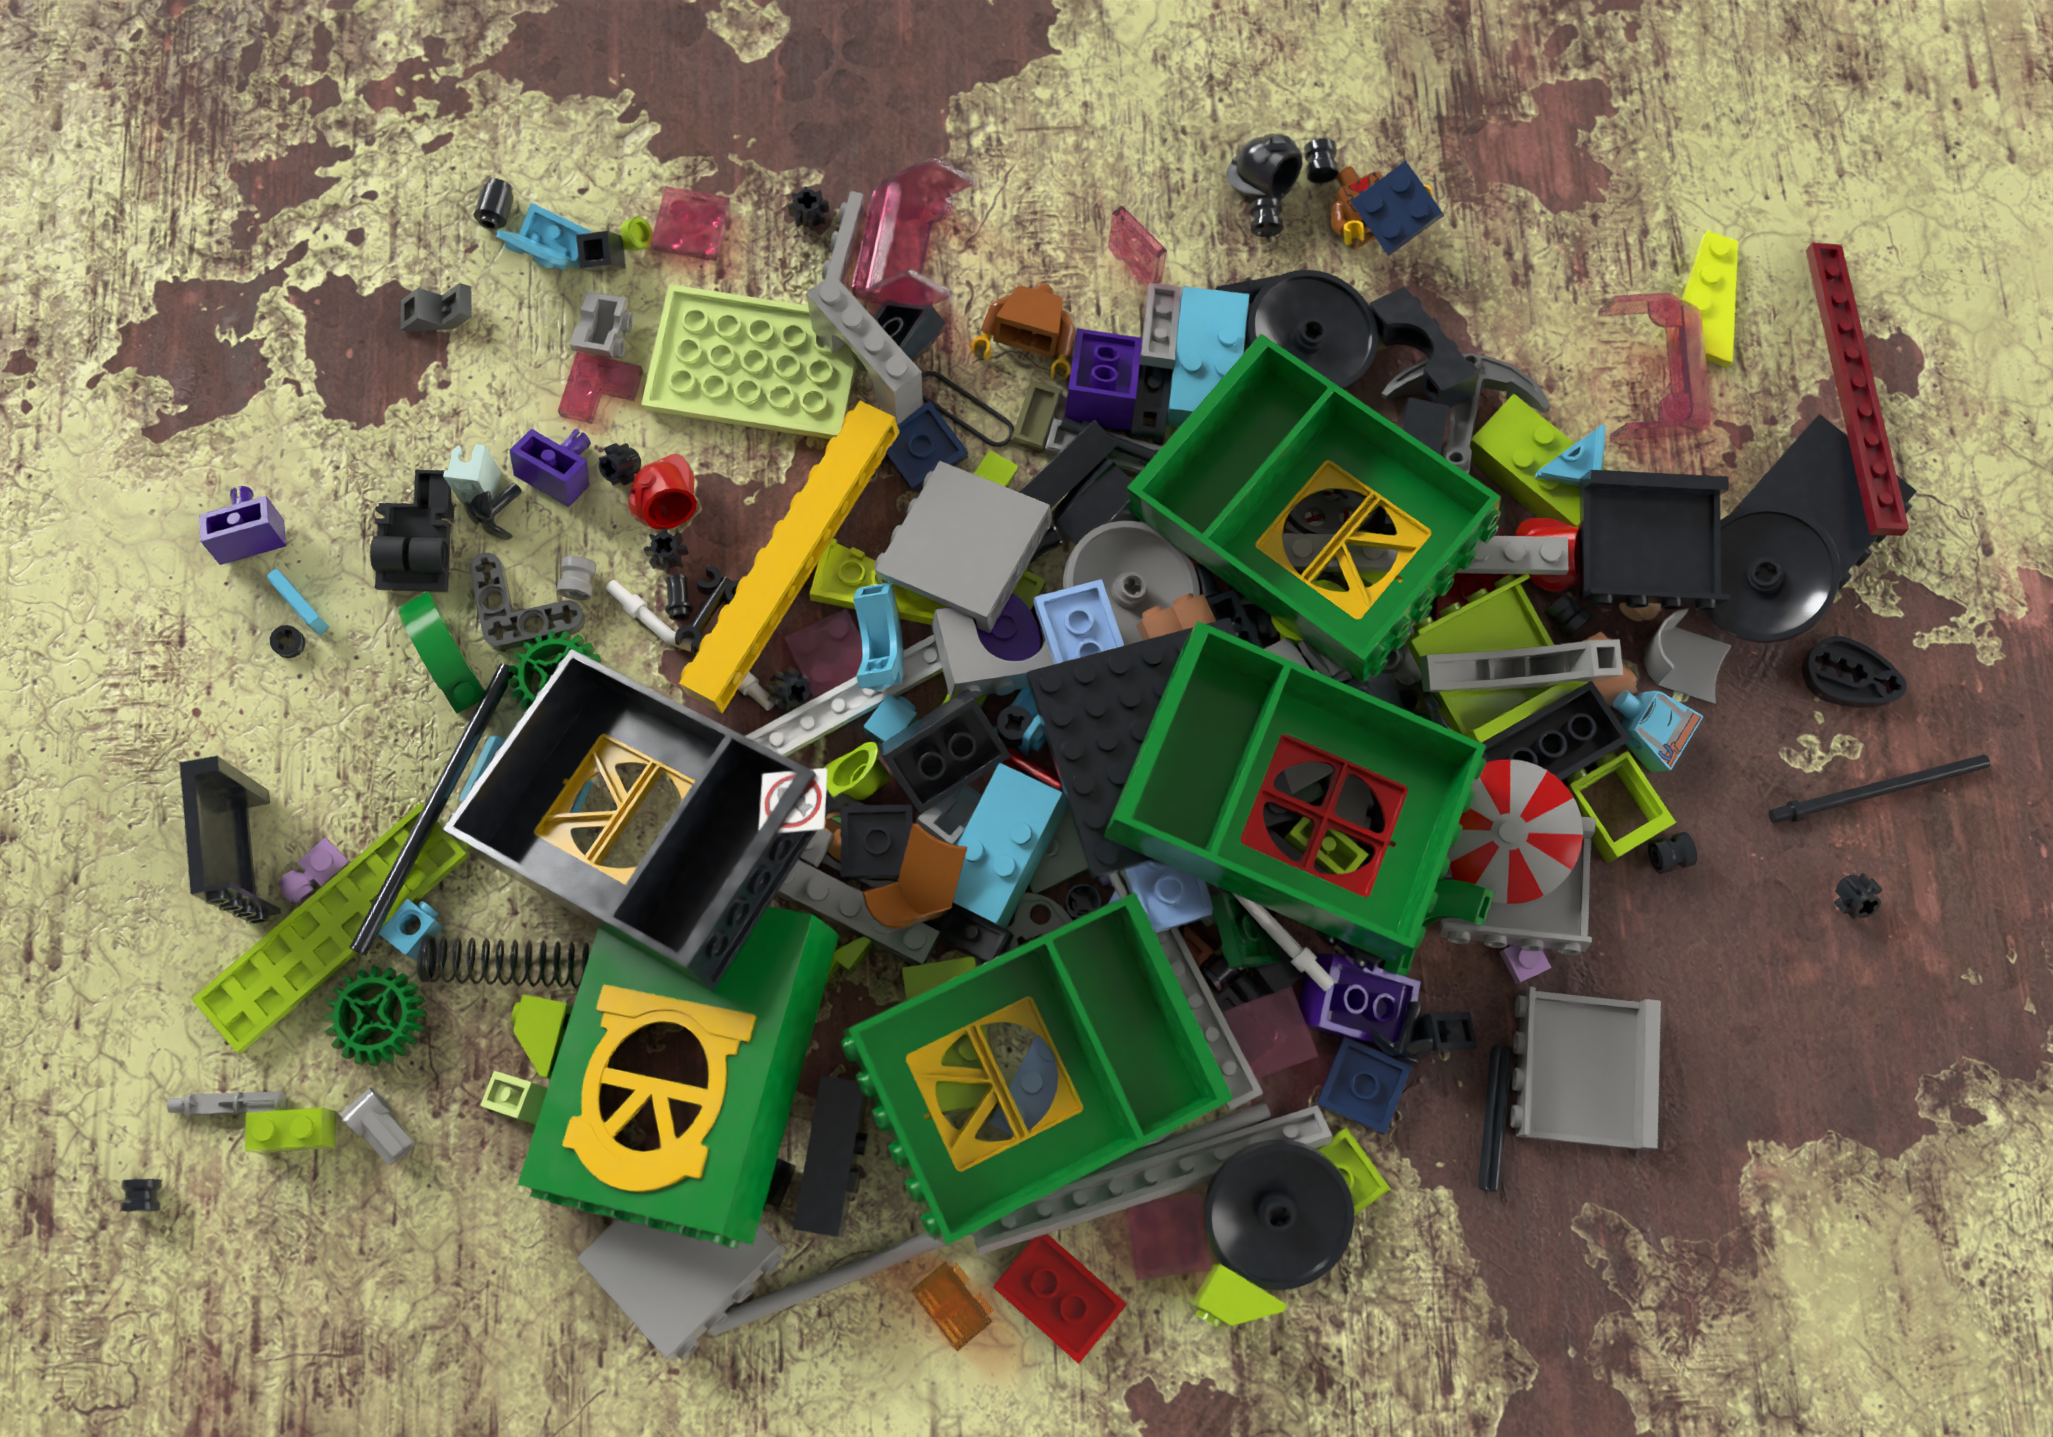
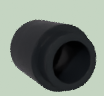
[474,178,514,230]

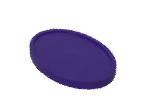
[973,593,1040,661]

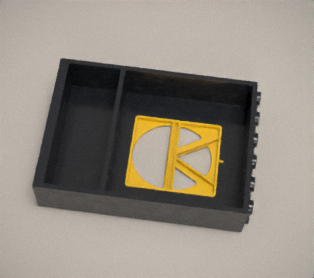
[443,649,836,992]

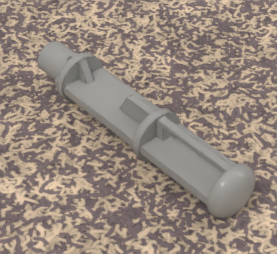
[167,1091,287,1116]

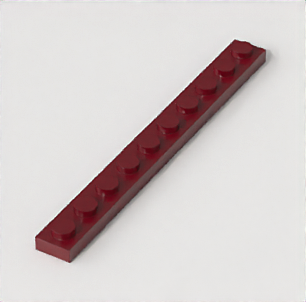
[1805,242,1909,536]

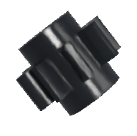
[788,186,829,231]
[599,443,641,486]
[644,528,689,574]
[765,666,811,712]
[1834,873,1883,919]

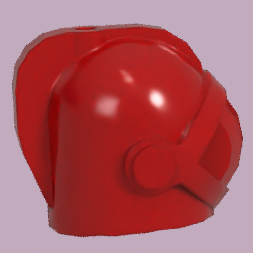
[628,454,697,530]
[1515,518,1580,592]

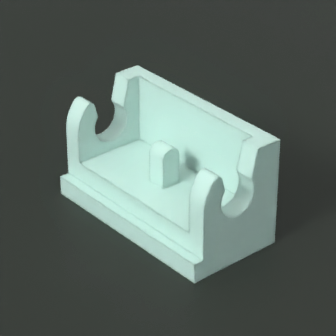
[443,444,501,503]

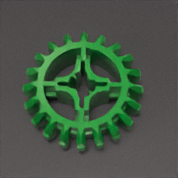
[508,630,602,712]
[323,966,427,1067]

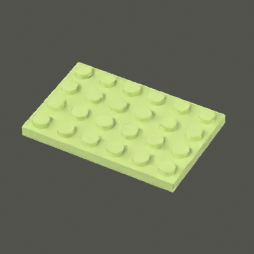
[641,284,857,440]

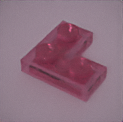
[558,351,643,424]

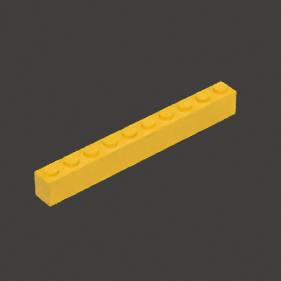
[679,401,900,714]

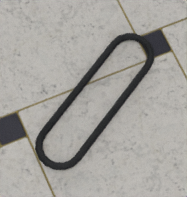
[921,371,1014,447]

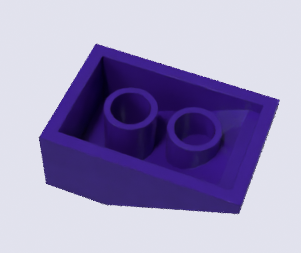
[1064,328,1142,431]
[1294,953,1421,1045]

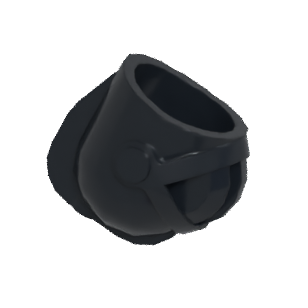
[1226,133,1303,201]

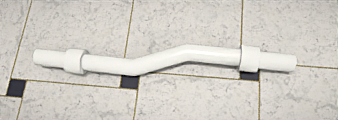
[606,580,775,711]
[1231,892,1335,991]

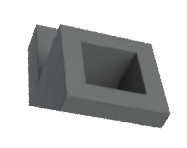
[401,283,472,332]

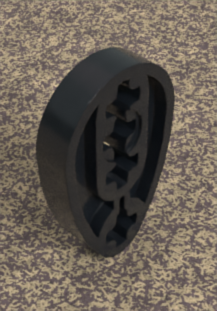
[1802,636,1907,708]

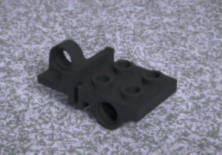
[370,470,455,592]

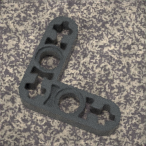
[470,553,585,651]

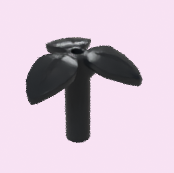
[463,483,522,540]
[1371,1001,1433,1064]

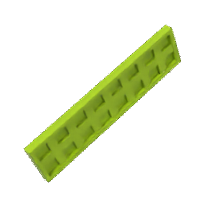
[191,803,469,1054]

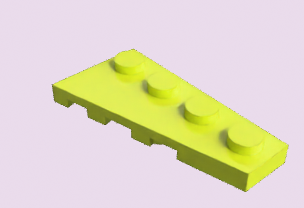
[1666,230,1738,368]
[810,538,950,625]

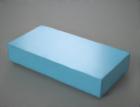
[267,568,330,635]

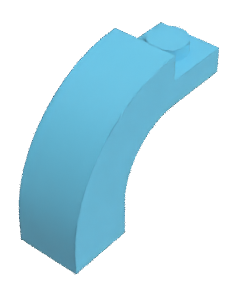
[853,582,904,691]

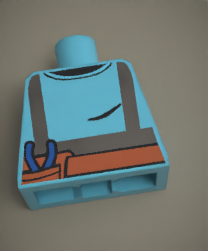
[1613,690,1703,772]

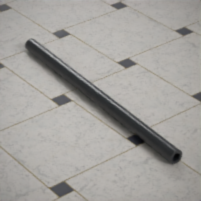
[349,663,514,956]

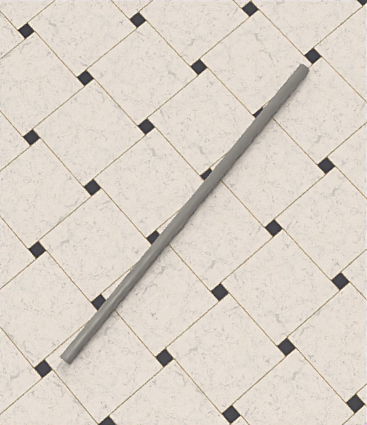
[711,1101,1271,1336]

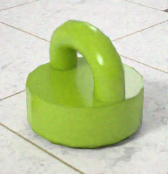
[620,216,653,251]

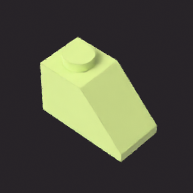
[480,1071,548,1125]

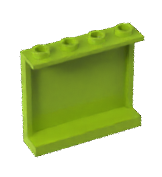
[1405,574,1588,743]

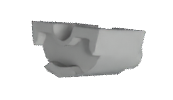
[569,292,633,359]
[916,784,983,845]

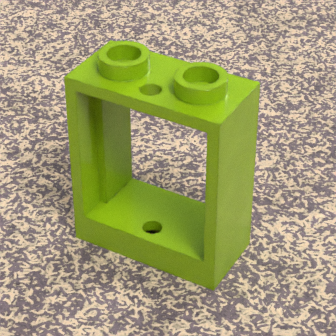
[1566,751,1676,864]

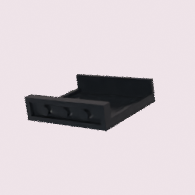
[1730,414,1917,591]
[1580,470,1730,611]
[179,755,281,924]

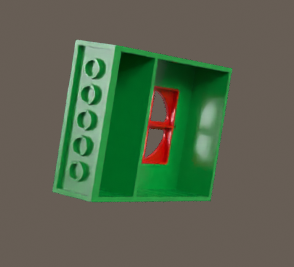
[1104,620,1486,962]

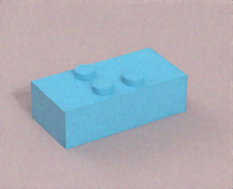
[1166,286,1249,427]
[953,763,1068,929]

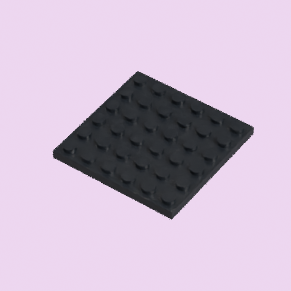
[1026,617,1300,879]

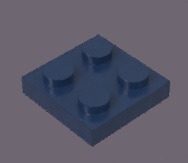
[1351,161,1444,256]
[885,401,968,493]
[1315,1036,1412,1135]

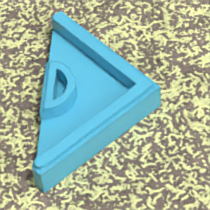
[1535,425,1606,486]

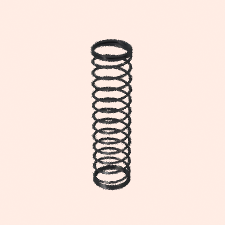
[417,935,589,989]

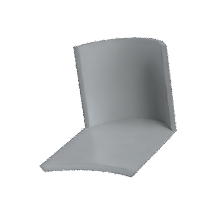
[1644,608,1731,704]

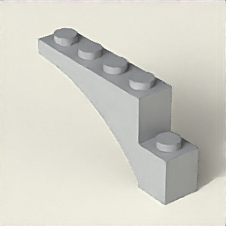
[1420,640,1623,692]

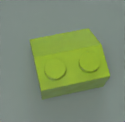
[511,994,573,1080]
[1190,1264,1287,1328]

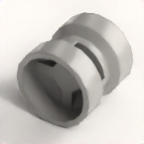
[556,556,597,600]

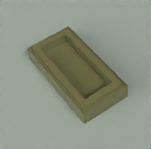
[1011,380,1063,453]

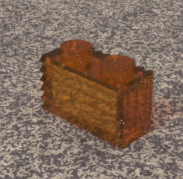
[910,1261,994,1352]

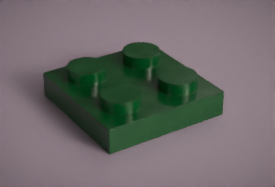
[1210,892,1280,969]

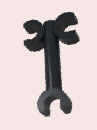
[675,566,740,654]

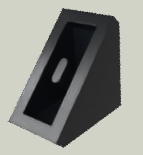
[1416,1012,1477,1056]

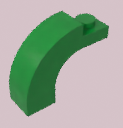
[398,591,485,714]
[1383,880,1495,976]

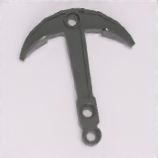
[1382,353,1550,474]

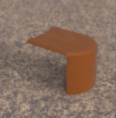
[862,823,967,930]

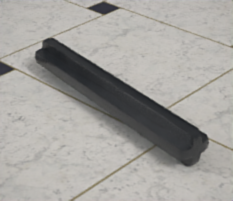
[1478,1045,1513,1192]

